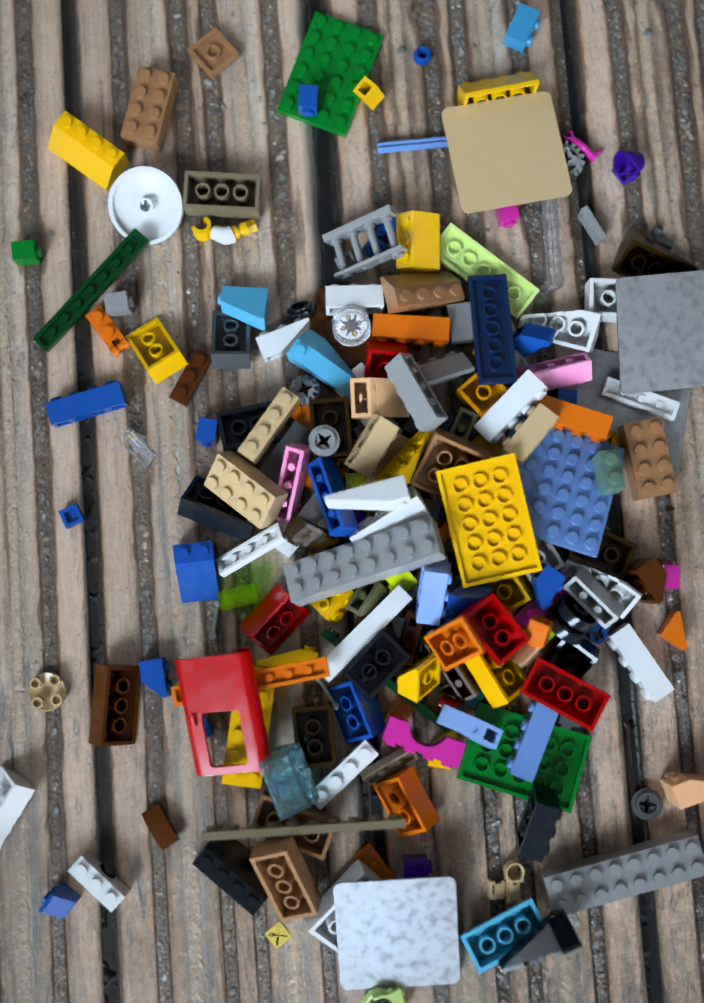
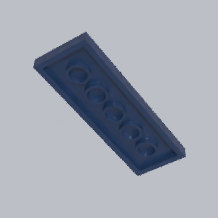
[467,274,517,385]

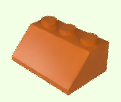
[373,766,440,838]

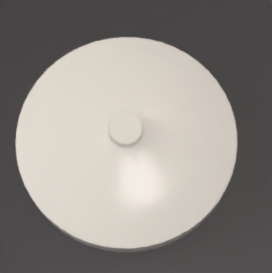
[108,166,184,245]

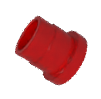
[437,695,459,710]

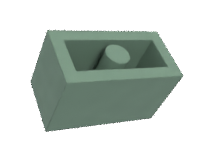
[592,449,626,495]

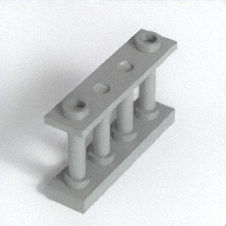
[322,204,409,281]

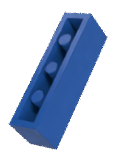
[45,380,129,428]
[306,456,359,537]

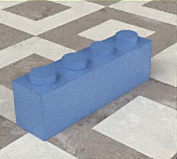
[506,699,559,783]

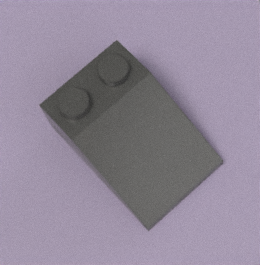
[211,311,251,369]

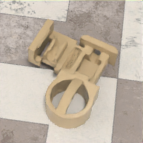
[487,859,525,904]

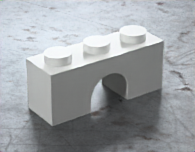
[68,850,130,912]

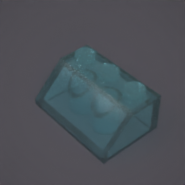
[259,742,320,820]

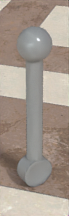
[209,599,222,640]
[315,678,339,710]

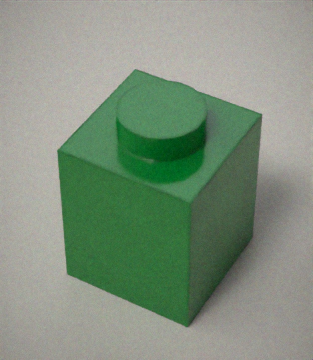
[11,239,43,266]

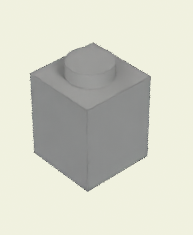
[103,290,134,318]

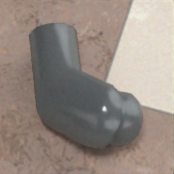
[651,225,674,250]

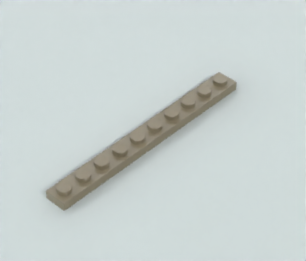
[201,813,406,841]

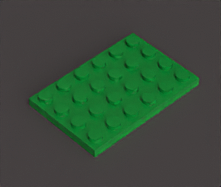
[276,11,384,138]
[456,702,592,813]

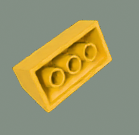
[457,71,540,106]
[48,110,129,191]

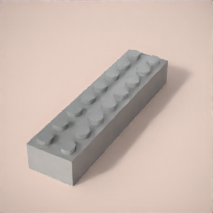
[283,515,446,607]
[539,829,704,914]

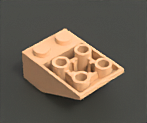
[350,377,409,420]

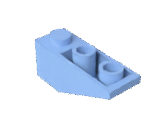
[436,704,503,749]

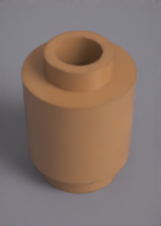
[511,643,540,669]

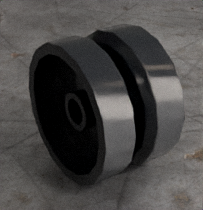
[545,594,597,645]

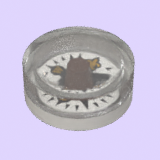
[332,305,371,347]

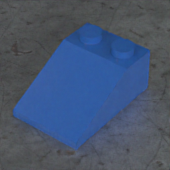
[173,541,221,603]

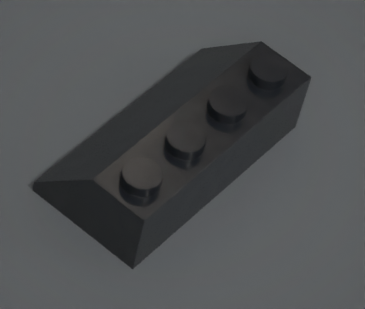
[177,476,256,542]
[192,827,268,916]

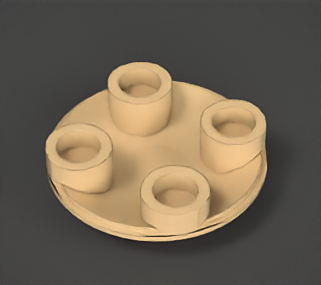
[28,672,67,711]

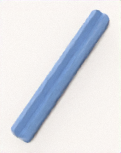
[377,136,448,154]

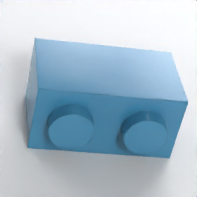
[503,3,541,53]

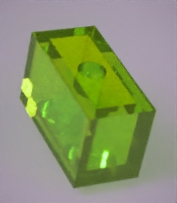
[217,583,261,611]

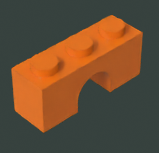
[499,600,554,649]

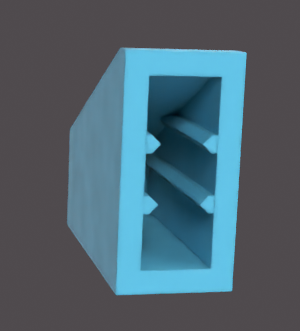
[218,286,269,330]

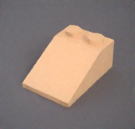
[660,771,704,810]

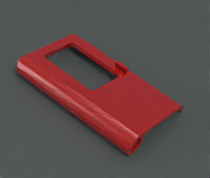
[174,647,273,776]

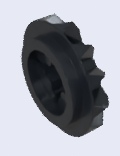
[286,300,317,319]

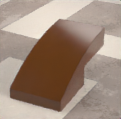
[141,803,180,851]

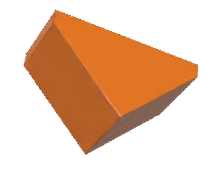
[655,611,688,650]

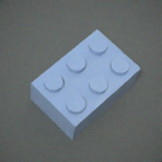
[416,555,452,626]

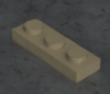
[359,747,419,788]

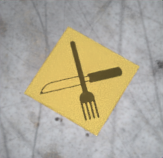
[265,921,292,950]

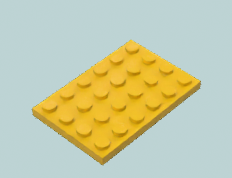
[436,453,542,588]

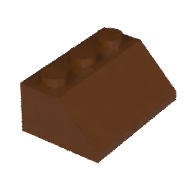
[624,557,667,604]

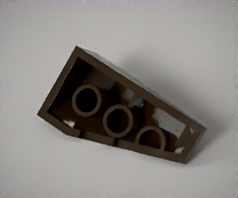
[612,229,698,277]
[283,513,351,549]

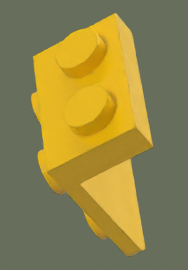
[310,590,354,625]

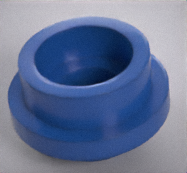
[413,46,432,66]

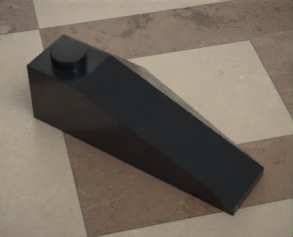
[498,909,582,973]

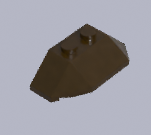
[418,628,479,704]

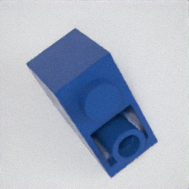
[513,323,556,357]
[531,563,566,610]
[138,657,173,698]
[39,882,81,919]

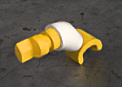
[191,217,258,245]

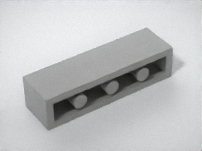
[384,353,448,432]

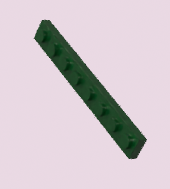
[32,228,150,353]
[321,628,448,732]

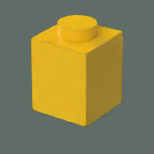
[353,76,385,111]

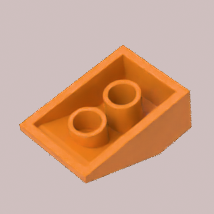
[424,615,486,672]

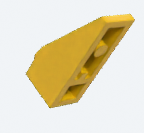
[256,645,319,667]

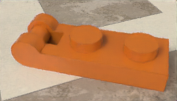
[85,305,131,357]

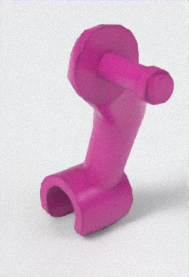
[562,131,603,162]

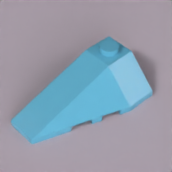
[286,329,357,399]

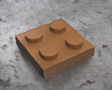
[187,27,240,79]

